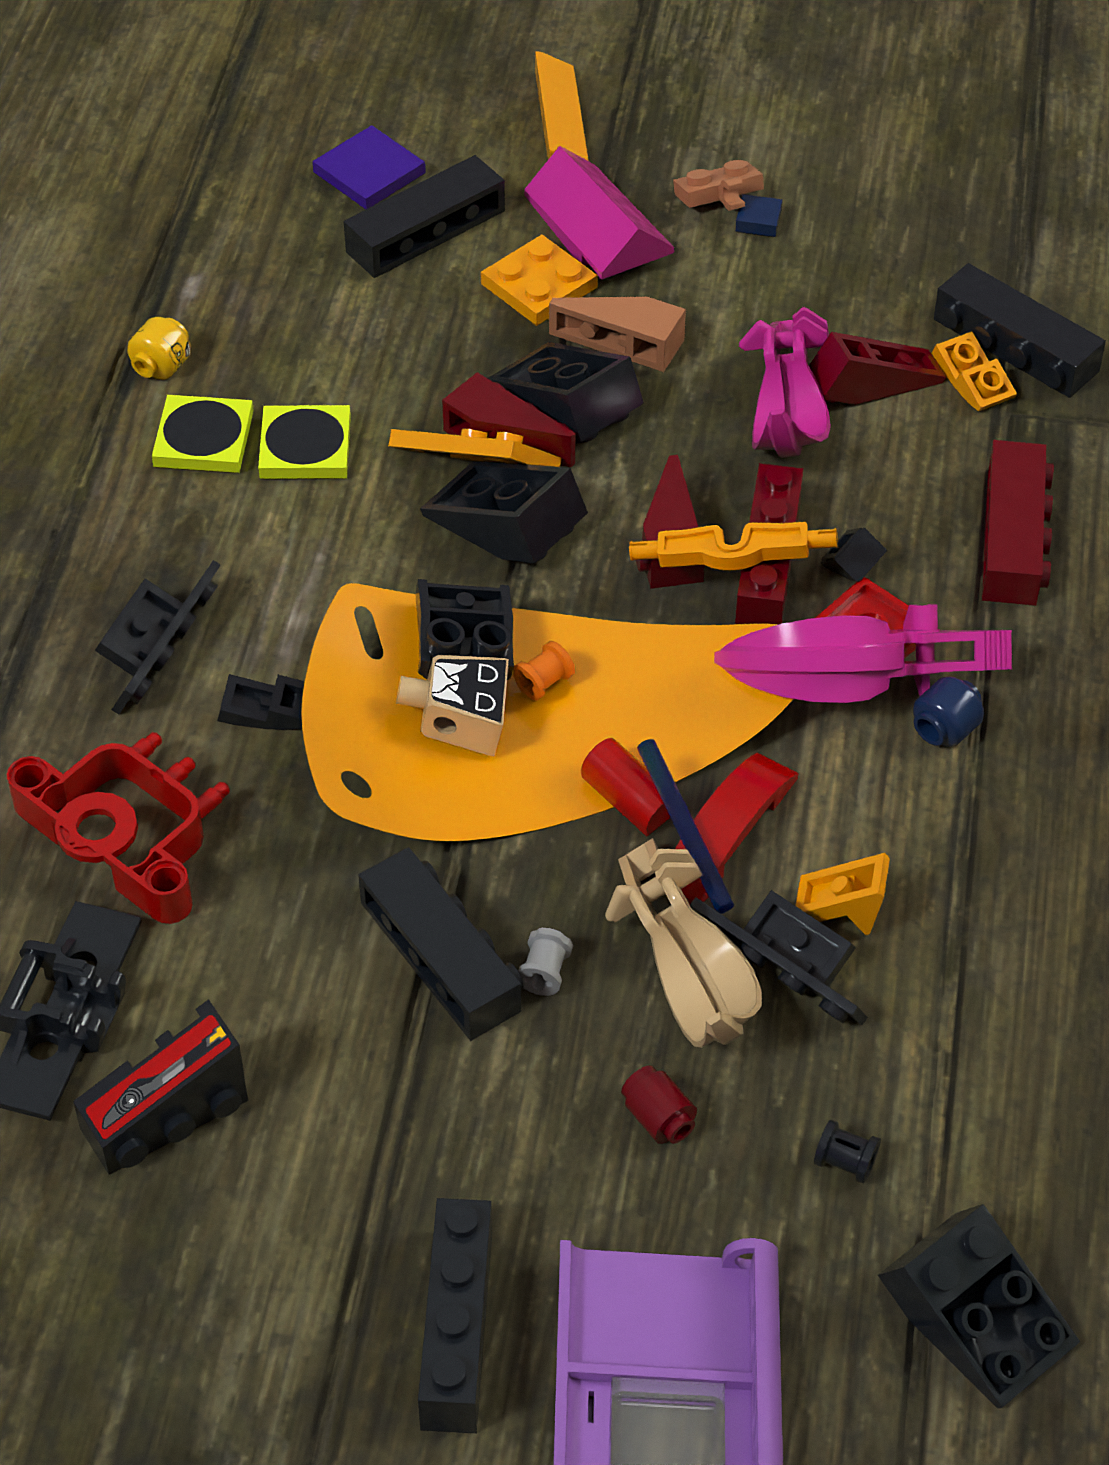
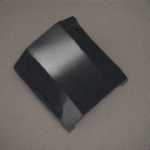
[416,579,514,680]

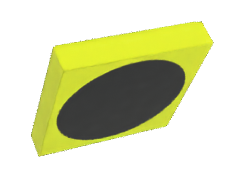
[152,395,254,473]
[258,405,351,479]

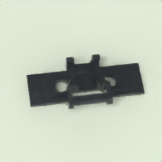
[0,901,142,1121]

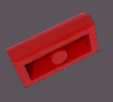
[581,738,682,837]

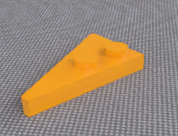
[388,429,562,467]

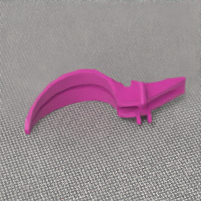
[739,307,831,458]
[714,604,1012,703]

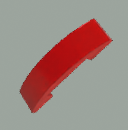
[675,753,798,905]

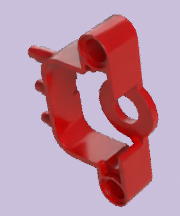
[6,732,230,924]

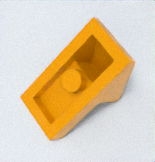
[795,853,890,935]

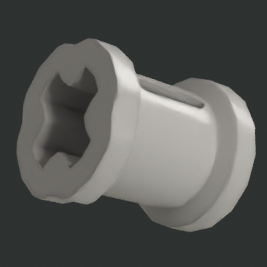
[518,928,573,996]

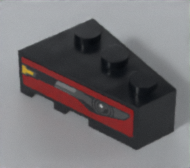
[73,999,248,1175]

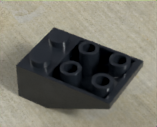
[878,1204,1080,1409]

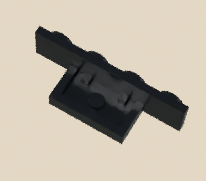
[95,560,221,715]
[690,890,868,1025]

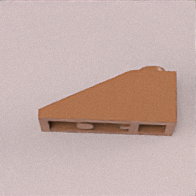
[549,297,686,372]

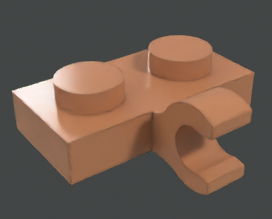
[673,160,764,211]

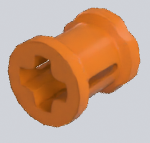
[513,641,575,701]

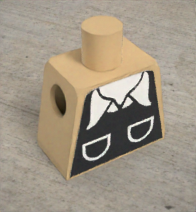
[396,655,509,756]

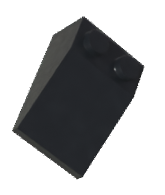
[488,342,644,443]
[420,461,588,564]

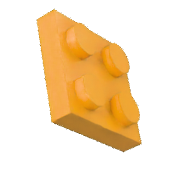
[481,234,598,326]

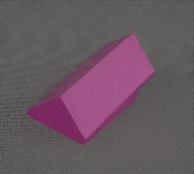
[524,146,674,280]

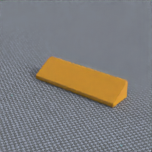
[535,51,589,161]

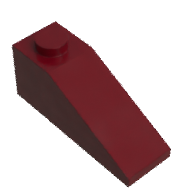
[809,332,947,405]
[636,454,705,589]

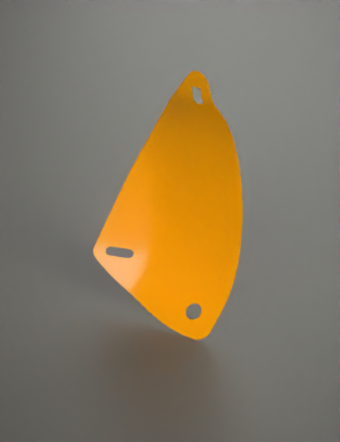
[302,583,793,841]

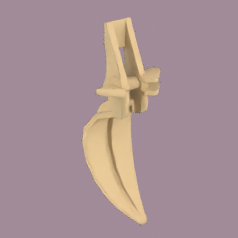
[605,838,762,1048]

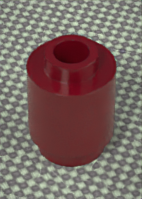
[621,1065,697,1144]

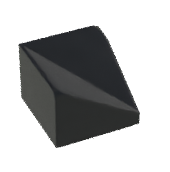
[820,528,887,582]

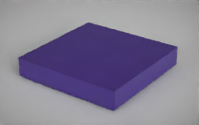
[312,125,426,209]

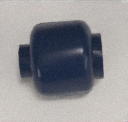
[913,677,984,747]

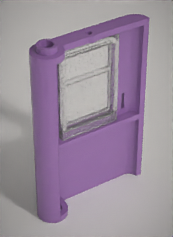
[554,1238,783,1465]

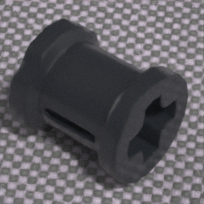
[814,1120,881,1184]

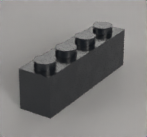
[343,155,505,278]
[934,263,1106,398]
[358,847,524,1041]
[418,1198,493,1434]

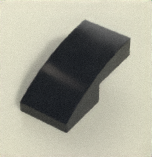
[217,674,305,730]

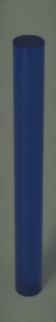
[637,739,735,914]

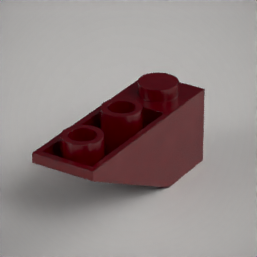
[442,372,576,467]

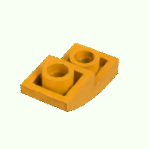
[932,331,1017,412]

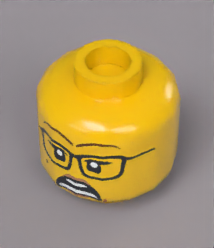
[127,317,191,380]

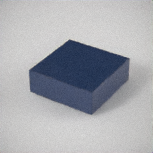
[735,194,782,237]

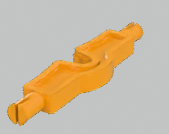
[629,522,838,570]

